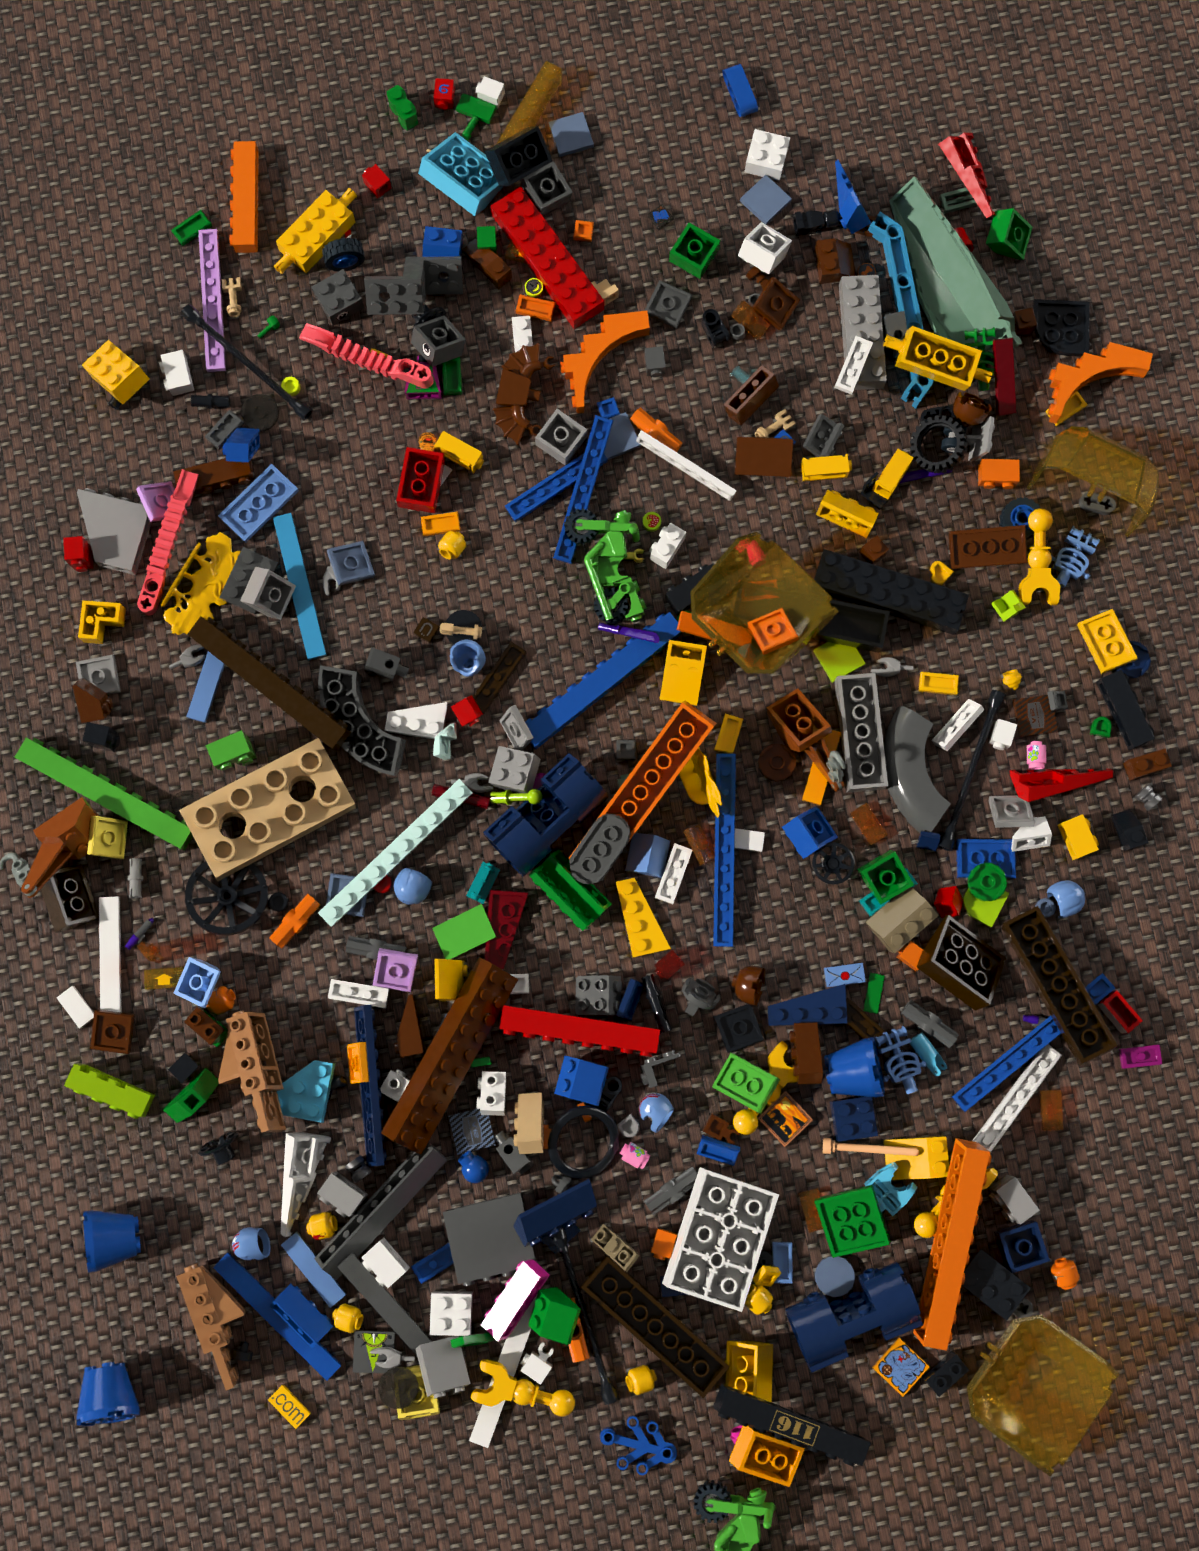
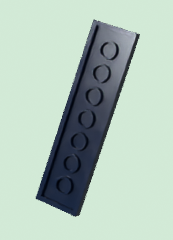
[354,1005,386,1166]

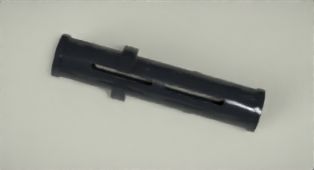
[641,974,672,1034]

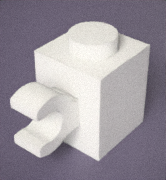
[520,1342,554,1385]

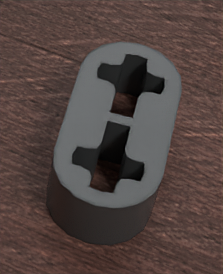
[1079,492,1116,515]

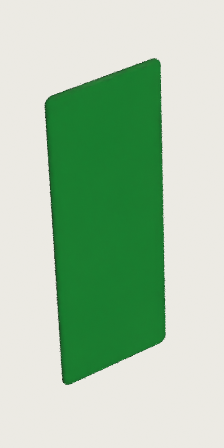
[864,973,884,1014]

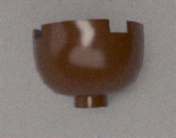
[953,392,992,427]
[732,965,766,1005]

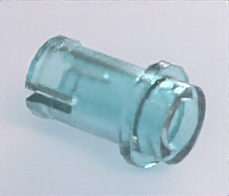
[731,366,751,384]

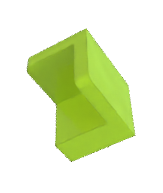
[991,590,1026,622]

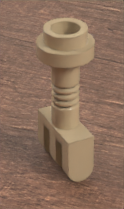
[222,277,242,317]
[755,409,796,438]
[440,623,482,640]

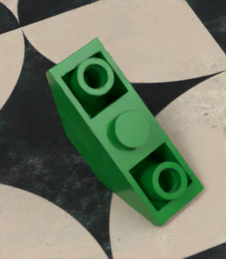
[163,1068,219,1123]

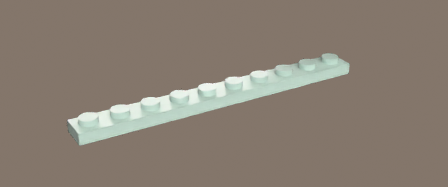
[318,779,473,927]

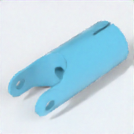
[910,1032,947,1076]

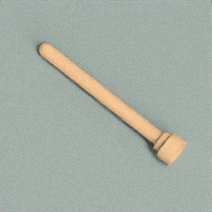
[823,1138,919,1156]

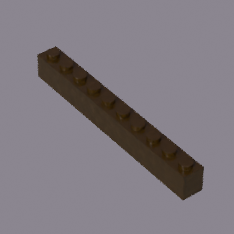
[187,616,351,751]

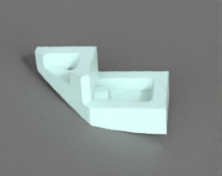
[433,723,457,760]

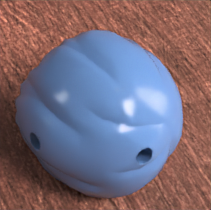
[450,639,486,677]
[394,868,432,905]
[1047,880,1085,919]

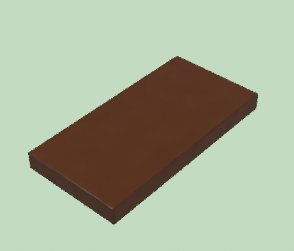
[948,525,1028,569]

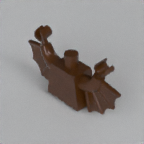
[492,343,555,445]

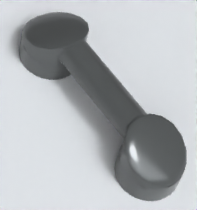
[730,293,760,340]

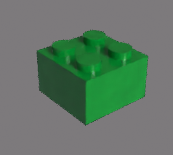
[669,223,721,279]

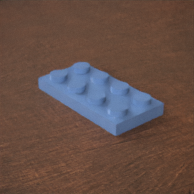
[218,464,299,543]

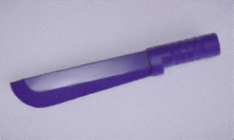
[899,469,952,484]
[598,623,659,643]

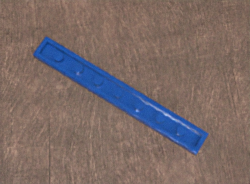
[553,415,614,564]
[213,1252,342,1381]

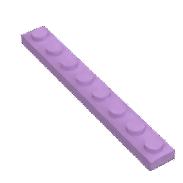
[198,229,226,372]

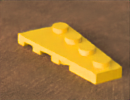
[616,878,671,958]

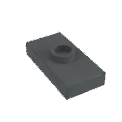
[205,409,244,450]

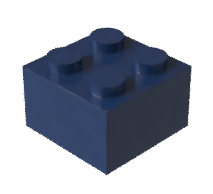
[829,1096,878,1142]
[994,1220,1050,1273]

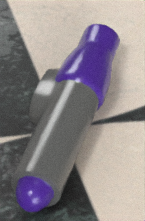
[125,918,154,950]
[1023,1015,1047,1026]

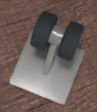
[941,416,995,462]

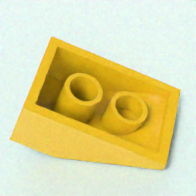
[435,959,468,1001]
[883,1136,949,1180]

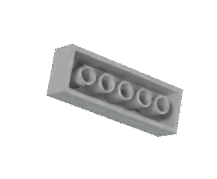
[839,275,887,390]
[834,673,888,793]

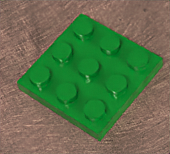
[814,1185,891,1258]

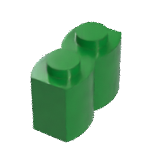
[387,85,418,131]

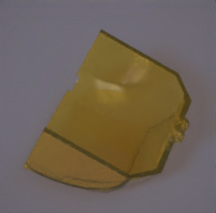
[1027,426,1159,537]
[690,532,839,674]
[967,1314,1119,1476]

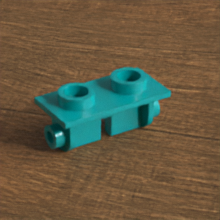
[466,861,500,904]

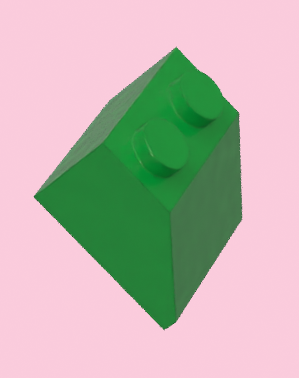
[986,208,1033,260]
[857,850,914,905]
[528,1287,581,1345]

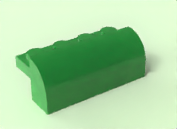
[529,849,612,931]

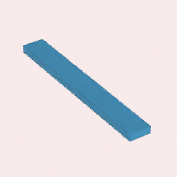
[273,513,327,661]

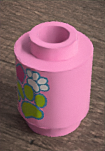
[1027,741,1046,770]
[619,1142,650,1169]

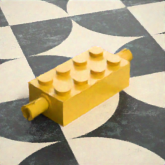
[274,188,357,274]
[883,326,992,391]

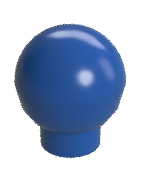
[458,1151,489,1183]

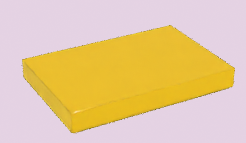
[1077,609,1138,674]

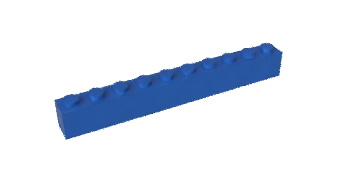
[525,612,683,750]

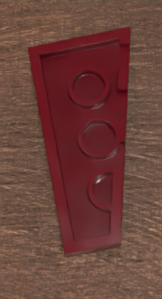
[485,890,529,969]

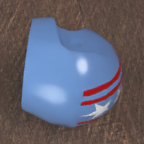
[639,1093,674,1133]
[232,1227,270,1260]

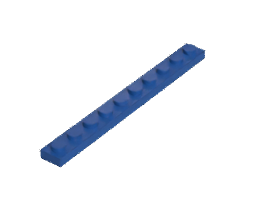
[713,754,736,947]
[952,973,1116,1113]

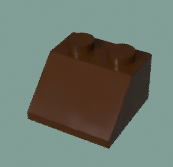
[814,238,856,284]
[72,678,113,723]

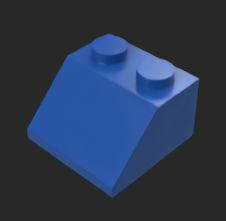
[422,226,463,273]
[782,806,838,859]
[554,1055,609,1106]

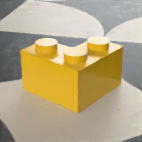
[78,600,126,644]

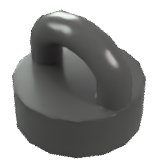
[551,1175,572,1194]

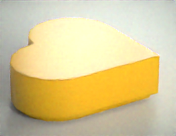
[930,561,954,586]

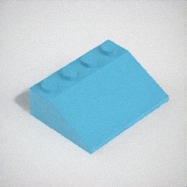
[418,132,503,216]

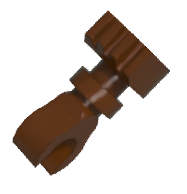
[746,266,769,289]

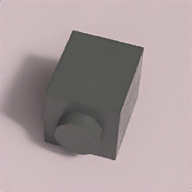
[644,346,666,377]

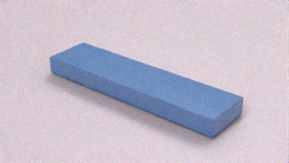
[186,651,225,723]
[281,1231,347,1308]

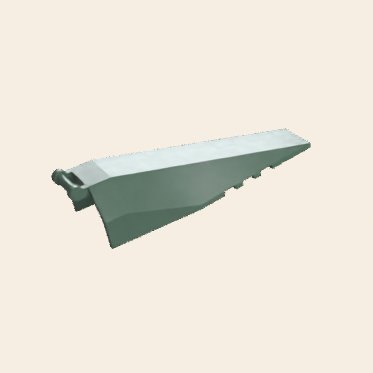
[889,176,1022,366]

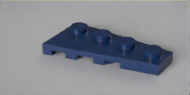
[768,984,847,1026]

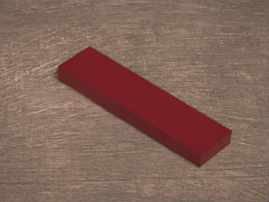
[993,337,1016,416]

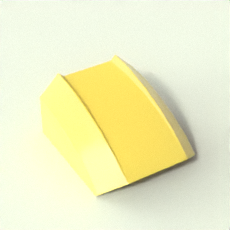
[394,1365,440,1420]

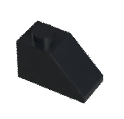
[1111,809,1148,851]

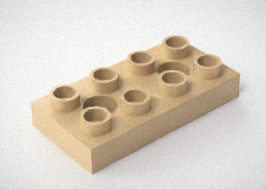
[179,738,356,881]

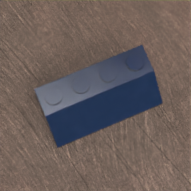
[514,1179,597,1247]

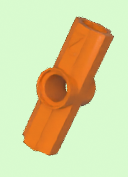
[630,407,683,452]
[269,894,321,949]
[569,1297,590,1363]

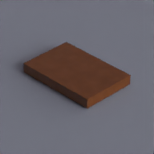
[735,437,793,477]

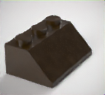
[40,864,99,933]

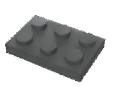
[219,547,278,614]

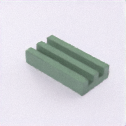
[939,188,977,214]

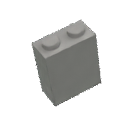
[415,1336,470,1399]

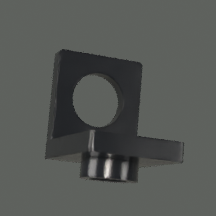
[861,472,892,510]

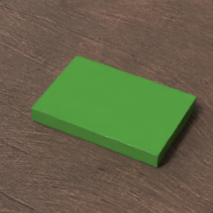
[712,1053,780,1114]

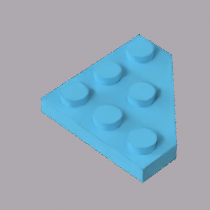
[277,1060,335,1123]

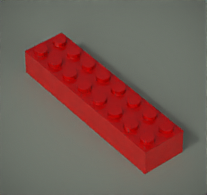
[491,186,604,329]
[499,1005,660,1057]

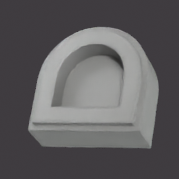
[617,1114,639,1137]

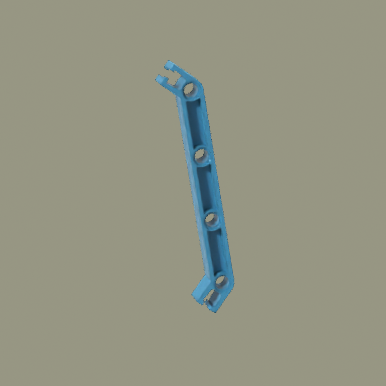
[868,212,934,409]

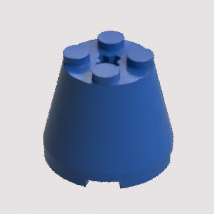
[824,1037,885,1098]
[83,1210,141,1273]
[76,1362,140,1426]

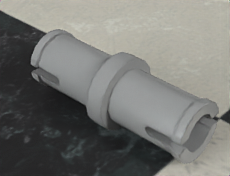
[128,858,143,899]

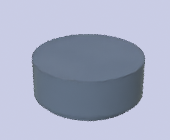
[1035,898,1056,918]

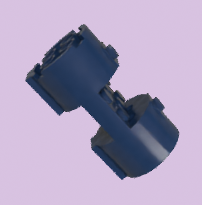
[483,753,609,877]
[785,1262,923,1373]

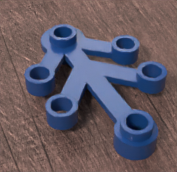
[600,1415,677,1475]

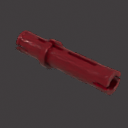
[431,784,490,809]

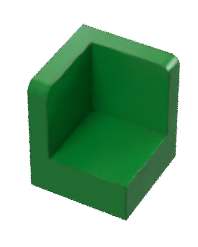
[477,226,497,254]

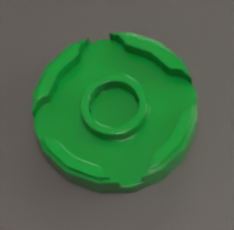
[968,863,1007,901]

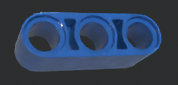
[722,64,758,117]

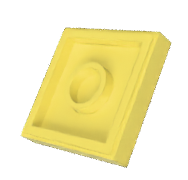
[87,816,128,859]

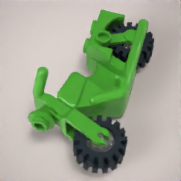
[564,509,647,624]
[694,1480,776,1551]

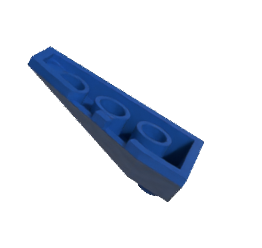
[835,160,871,234]

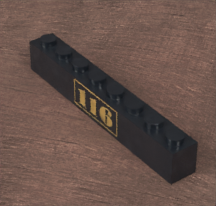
[713,1384,871,1467]

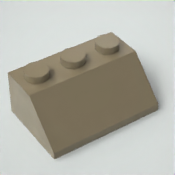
[865,887,939,953]

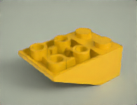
[660,640,707,706]

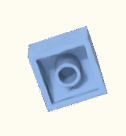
[174,957,221,1008]

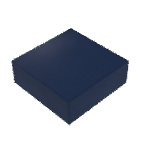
[917,831,940,851]

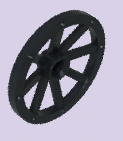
[185,861,268,936]

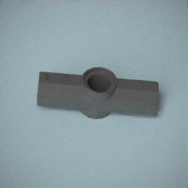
[346,936,407,960]
[901,1000,959,1048]
[644,1167,697,1215]

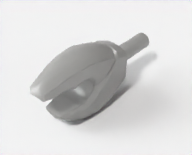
[323,563,341,596]
[169,644,206,670]
[870,657,913,677]
[451,773,494,793]
[370,1347,415,1369]

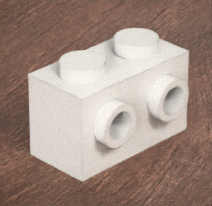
[159,350,194,396]
[649,523,686,569]
[380,1069,410,1102]
[477,1071,506,1116]

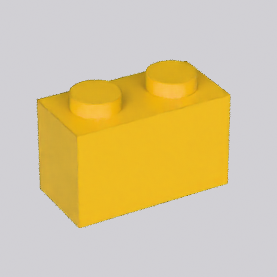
[1057,814,1099,860]

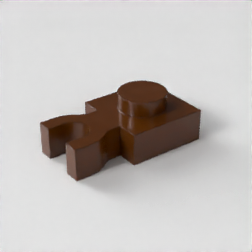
[702,1113,740,1145]

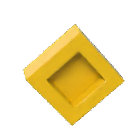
[753,1265,781,1287]

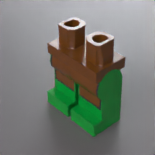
[184,1007,228,1047]

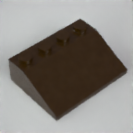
[917,915,1006,1011]

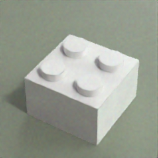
[744,129,790,181]
[738,222,792,274]
[361,1238,410,1288]
[430,1291,473,1336]

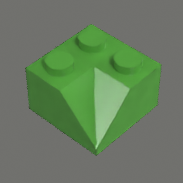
[205,730,257,770]

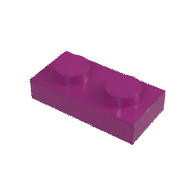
[1119,1045,1162,1069]

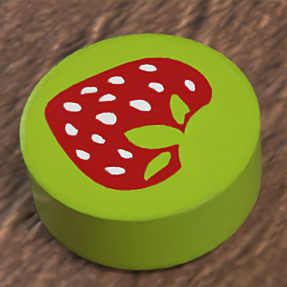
[642,512,661,532]

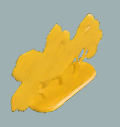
[161,532,241,635]
[679,747,722,818]

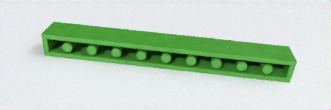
[15,737,193,851]

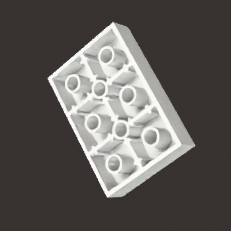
[662,1167,779,1312]

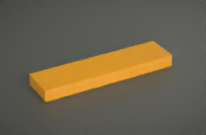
[802,729,841,805]

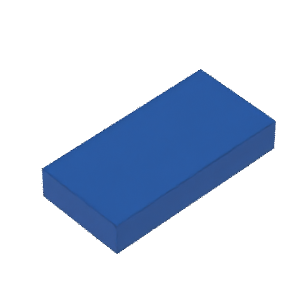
[696,1135,740,1166]

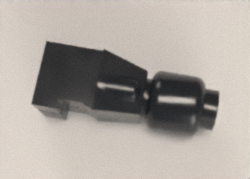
[792,210,843,236]

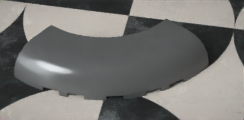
[318,665,406,776]
[884,706,951,833]

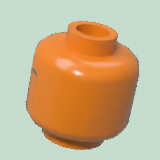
[206,986,236,1015]
[1050,1257,1080,1290]

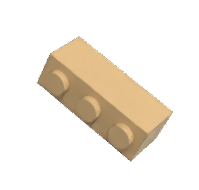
[514,1092,544,1154]

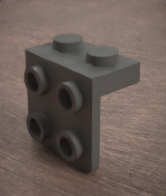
[575,975,622,1016]
[640,1050,681,1088]

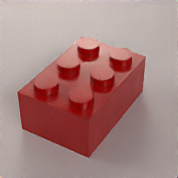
[396,447,445,513]

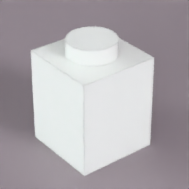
[476,76,505,108]
[988,719,1017,750]

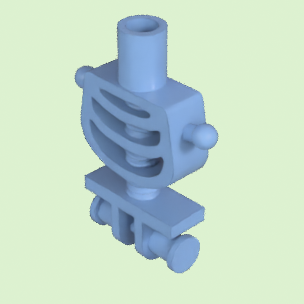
[1051,526,1100,588]
[874,1026,927,1094]

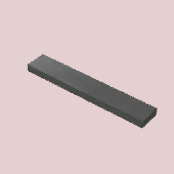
[337,1252,432,1356]

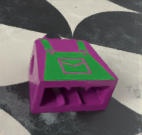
[405,355,442,399]

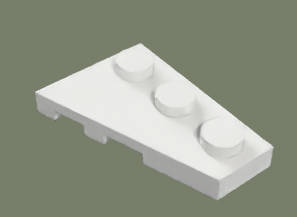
[385,702,448,739]

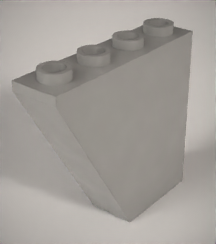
[77,488,152,575]

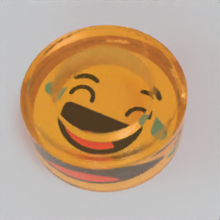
[418,432,437,451]

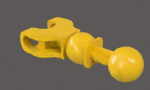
[1018,508,1060,606]
[733,1041,797,1135]
[914,1168,998,1238]
[471,1359,575,1417]

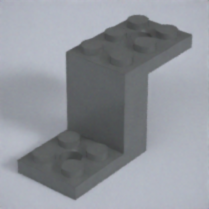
[364,256,463,315]

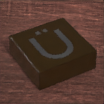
[413,617,440,643]

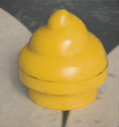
[1002,669,1022,690]

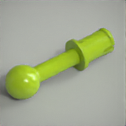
[490,789,543,805]

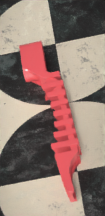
[299,323,434,389]
[137,469,199,616]

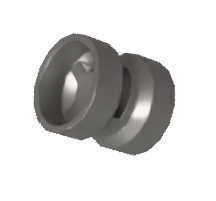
[1135,784,1162,811]
[345,1155,372,1183]

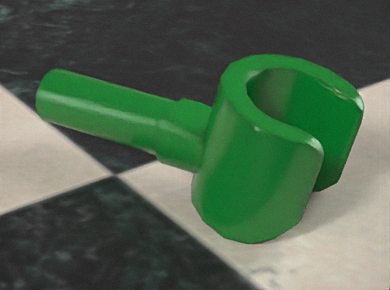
[257,315,280,338]

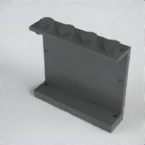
[442,1192,537,1286]

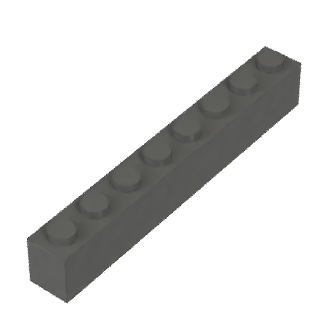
[314,1142,447,1280]

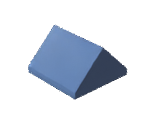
[625,833,670,878]

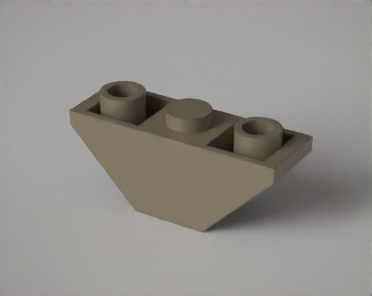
[591,1224,639,1272]

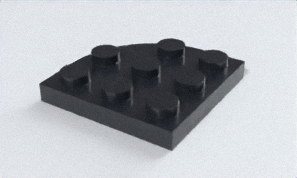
[1033,299,1090,357]

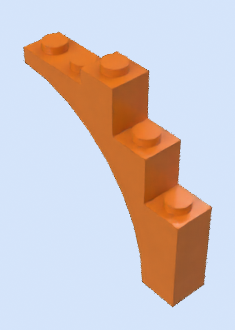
[560,311,650,414]
[1048,342,1153,424]

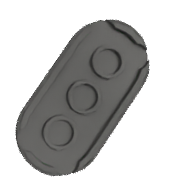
[570,814,631,884]

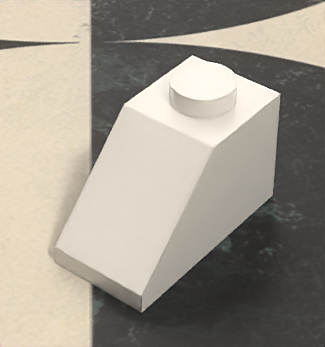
[1011,816,1052,852]

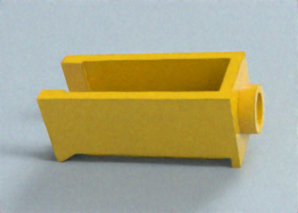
[434,431,484,473]
[872,448,914,499]
[801,454,852,481]

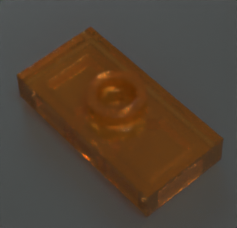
[731,300,770,340]
[850,803,888,845]
[684,824,715,866]
[137,942,164,963]
[1040,1090,1063,1131]
[798,1188,823,1233]

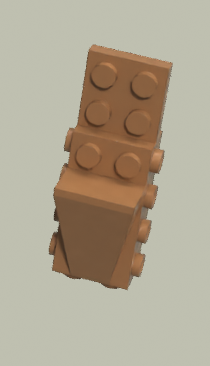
[218,1011,286,1133]
[176,1263,247,1391]

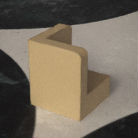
[591,279,619,306]

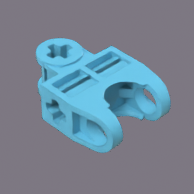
[864,1162,917,1216]

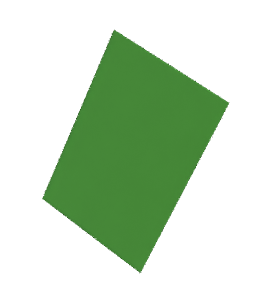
[432,904,496,959]

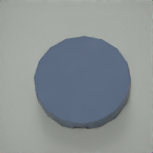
[814,1256,855,1297]

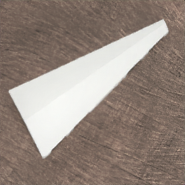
[281,1132,331,1237]

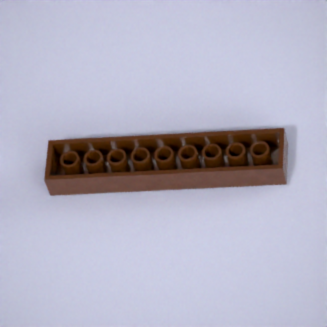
[381,957,518,1155]

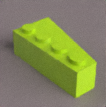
[64,1064,155,1119]

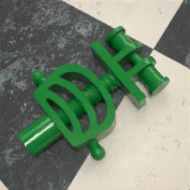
[965,327,996,391]

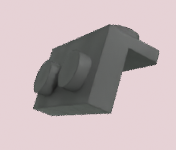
[802,414,844,457]

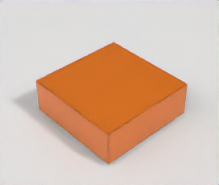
[573,220,594,242]

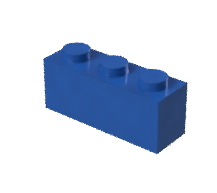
[223,428,260,462]
[270,1283,333,1348]

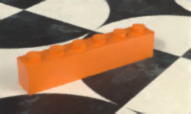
[229,141,259,253]

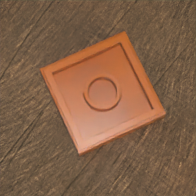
[747,608,799,655]

